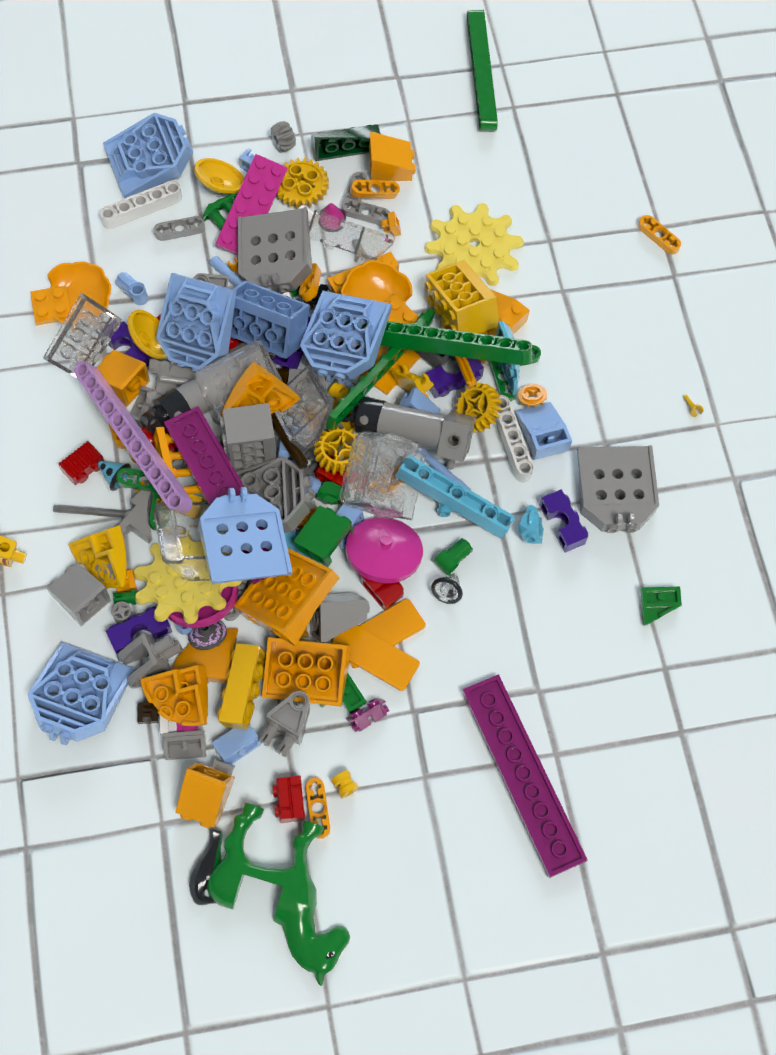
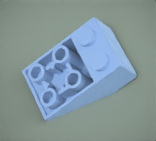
[516,402,572,460]

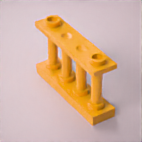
[153,427,202,494]

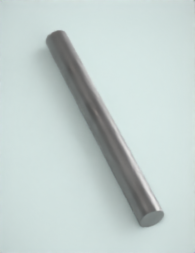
[53,505,128,518]

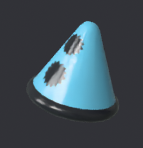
[98,461,131,491]

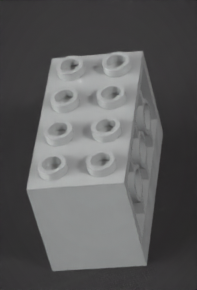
[220,403,276,472]

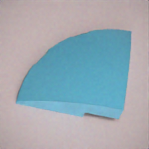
[495,321,520,395]

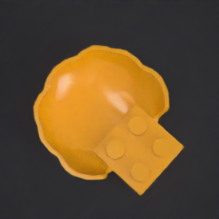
[341,260,419,324]
[30,261,111,326]

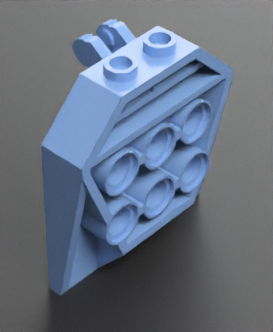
[103,113,194,199]
[156,273,237,372]
[300,291,392,384]
[198,487,293,584]
[28,642,135,745]

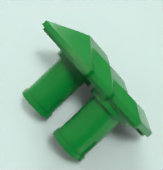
[202,193,236,231]

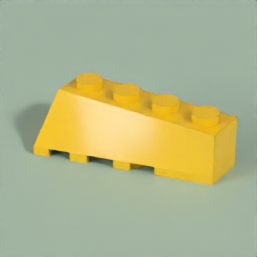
[218,643,266,730]

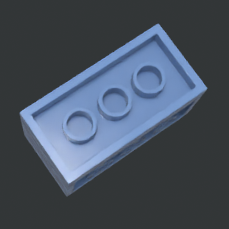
[231,280,310,359]

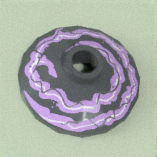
[188,621,227,650]

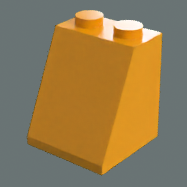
[369,132,416,181]
[96,350,150,408]
[175,762,235,828]

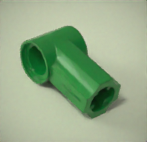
[433,538,473,575]

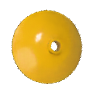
[194,158,244,194]
[127,310,167,359]

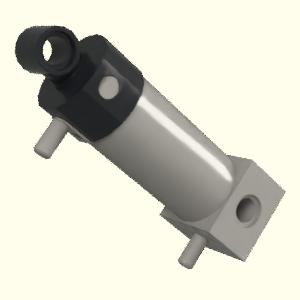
[140,342,269,434]
[342,396,476,470]

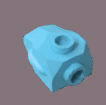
[518,505,544,544]

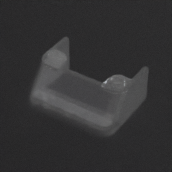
[309,210,395,262]
[154,502,211,581]

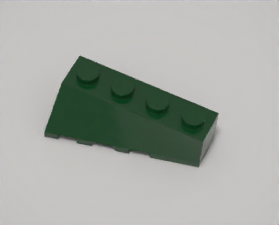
[311,124,381,161]

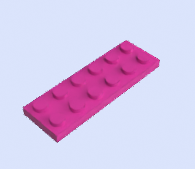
[215,154,288,256]

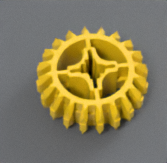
[454,382,502,433]
[314,425,365,476]

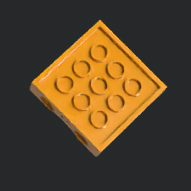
[234,548,340,646]

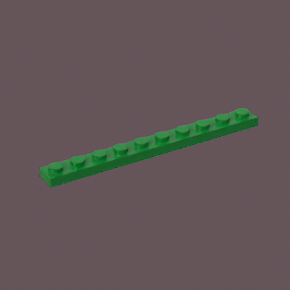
[326,308,436,431]

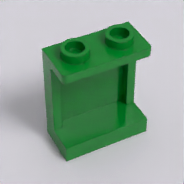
[293,506,354,567]

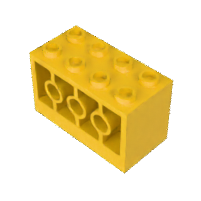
[424,260,499,334]

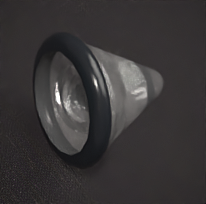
[431,573,463,604]

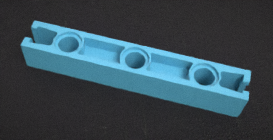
[395,454,515,539]

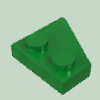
[640,586,682,626]

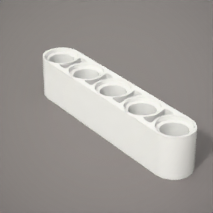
[100,180,182,229]
[495,395,534,483]

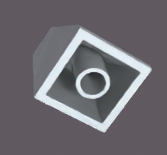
[47,562,111,626]
[310,593,370,643]

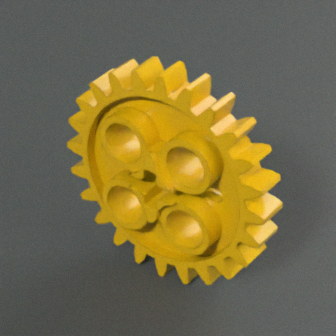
[277,157,329,209]

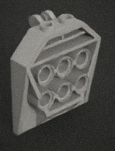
[238,207,312,293]
[577,445,659,533]
[236,457,316,533]

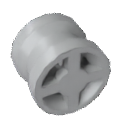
[111,601,133,624]

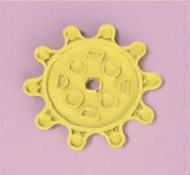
[424,203,524,286]
[134,531,242,624]

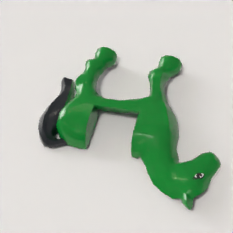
[189,803,350,986]

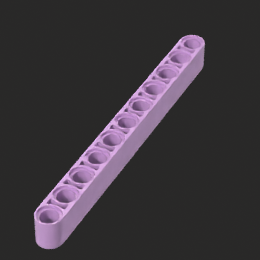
[74,361,192,514]

